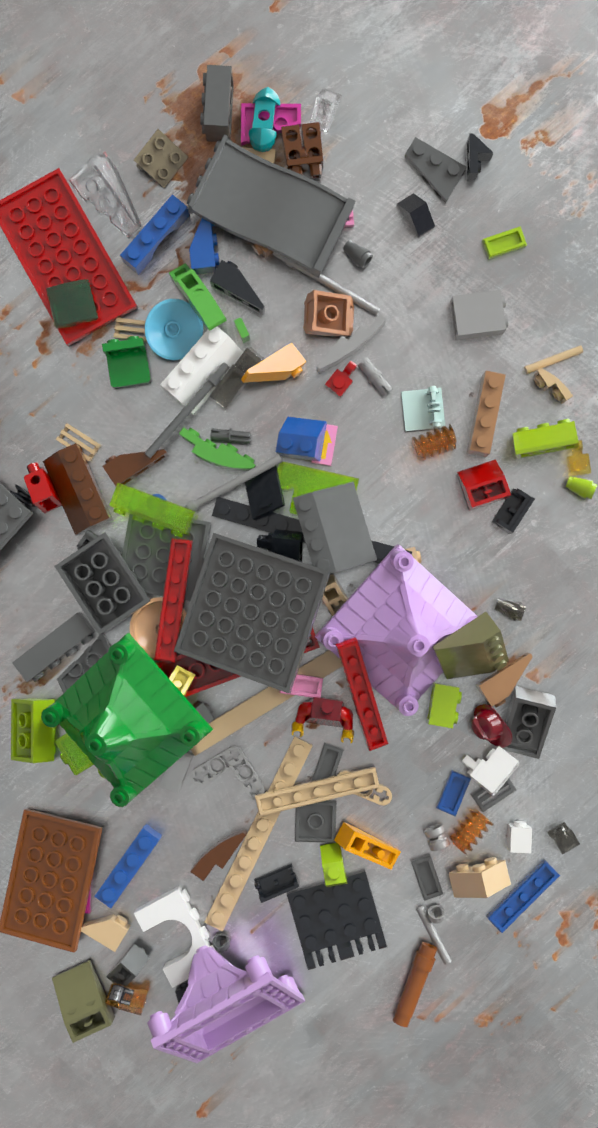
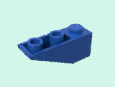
[189,218,220,274]

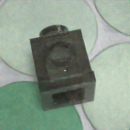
[547,822,580,855]

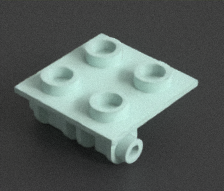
[401,386,446,432]

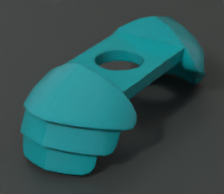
[248,87,281,152]

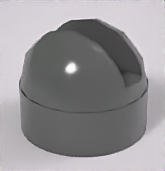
[213,933,230,952]

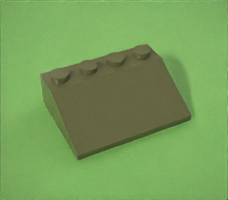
[433,612,509,679]

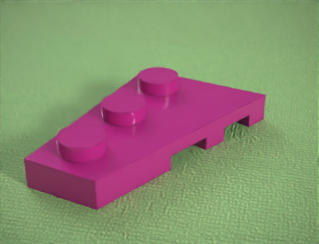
[241,103,301,146]

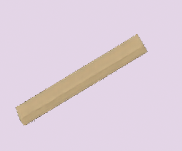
[255,766,380,816]

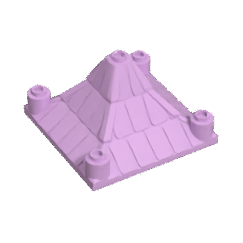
[315,544,478,716]
[147,946,305,1063]

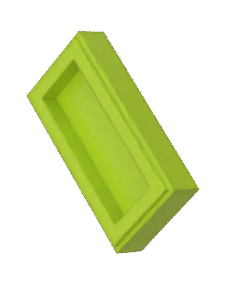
[482,226,527,260]

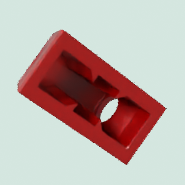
[24,462,62,514]

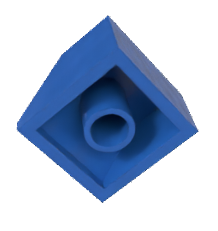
[276,417,327,462]

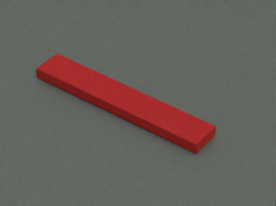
[154,538,193,663]
[336,637,388,751]

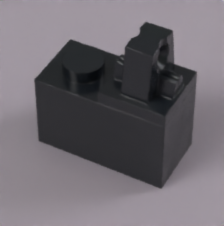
[257,529,303,562]

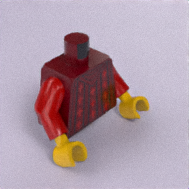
[291,697,354,743]

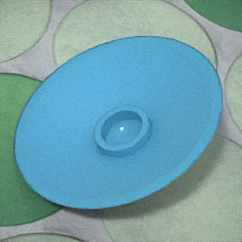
[145,299,203,360]

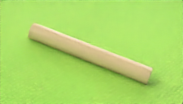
[524,345,583,374]

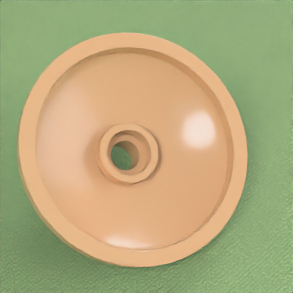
[130,597,187,658]

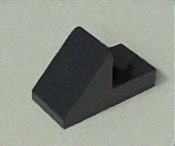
[466,133,493,181]

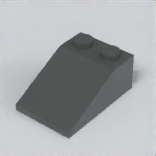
[502,686,556,759]

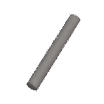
[416,905,451,965]

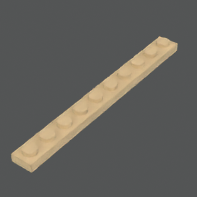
[204,736,313,932]

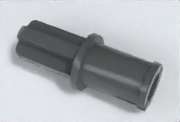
[210,428,251,444]

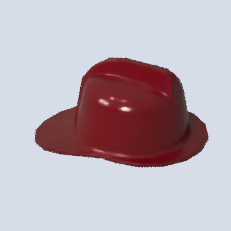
[471,704,513,748]

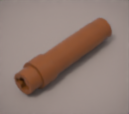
[393,942,437,1027]

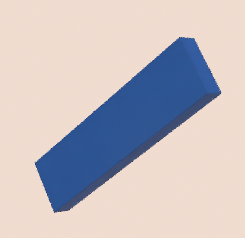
[486,859,560,933]

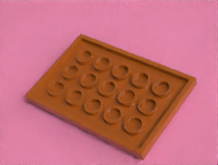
[0,809,103,953]

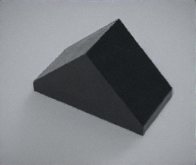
[397,193,435,238]

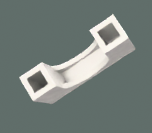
[134,885,218,988]

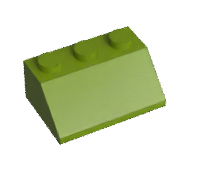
[513,419,579,459]
[11,698,56,763]

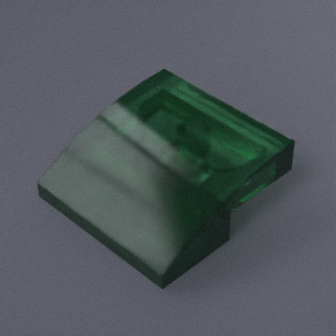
[46,279,98,328]

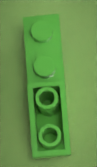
[169,263,227,331]
[179,427,256,471]

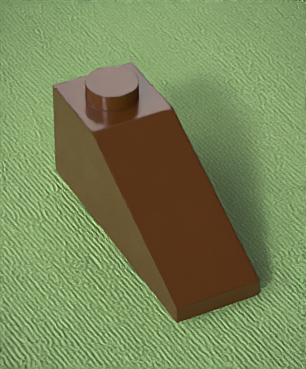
[102,449,169,488]

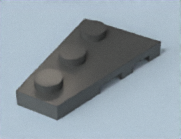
[405,137,467,203]
[57,634,110,694]

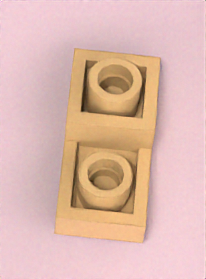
[534,368,573,404]

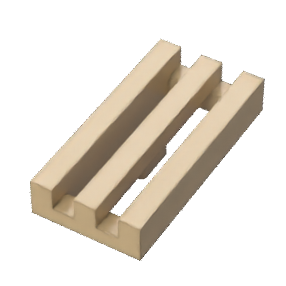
[113,318,148,343]
[56,423,101,462]

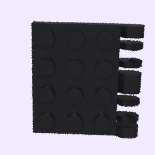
[287,870,387,970]

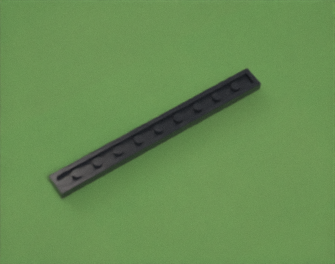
[212,497,412,564]

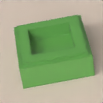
[234,318,250,343]

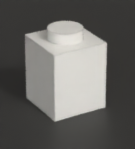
[507,821,532,853]

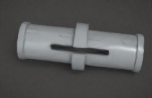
[358,357,393,397]

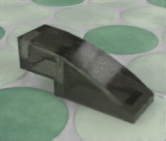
[210,347,265,409]

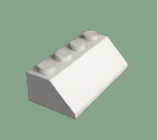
[160,327,245,415]

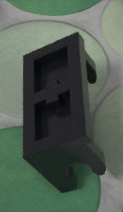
[491,488,535,534]
[254,863,300,903]

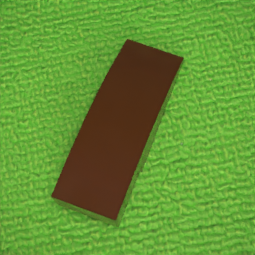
[190,829,247,881]

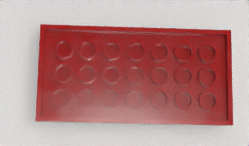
[0,168,138,346]

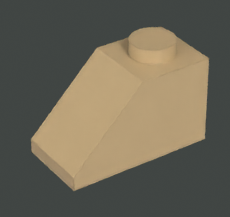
[81,914,131,952]

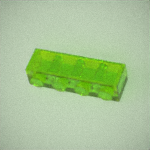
[109,483,197,538]

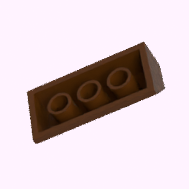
[43,443,113,535]

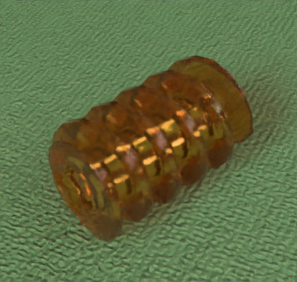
[412,424,457,460]
[449,810,494,856]

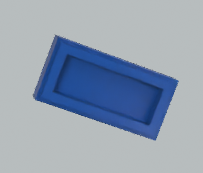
[436,770,471,817]

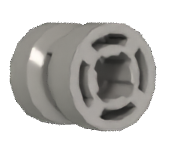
[424,824,450,851]

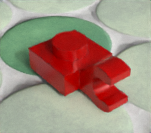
[325,361,357,398]

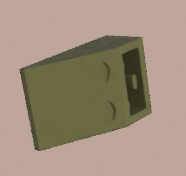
[52,960,115,1043]

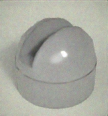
[428,905,444,924]

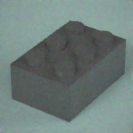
[200,65,234,142]

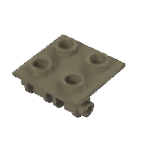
[134,129,188,188]

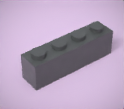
[12,612,96,682]

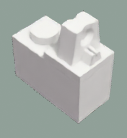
[462,746,519,797]

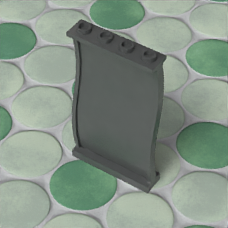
[187,134,356,278]

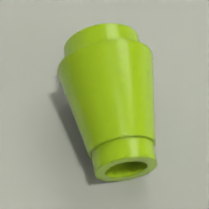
[565,476,597,500]

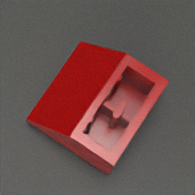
[457,459,511,510]

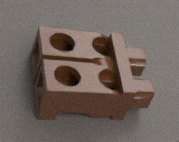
[281,122,323,179]

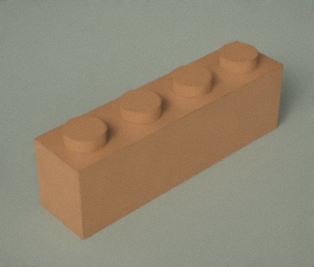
[467,371,506,457]

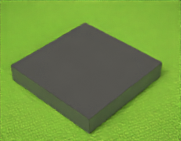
[295,800,337,843]

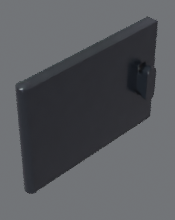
[245,466,285,520]

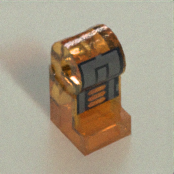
[105,984,148,1016]

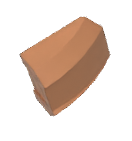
[303,290,354,336]

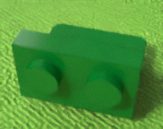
[102,336,151,388]

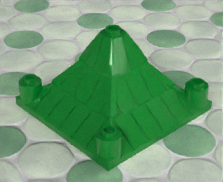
[41,633,213,807]

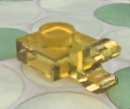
[567,440,591,477]

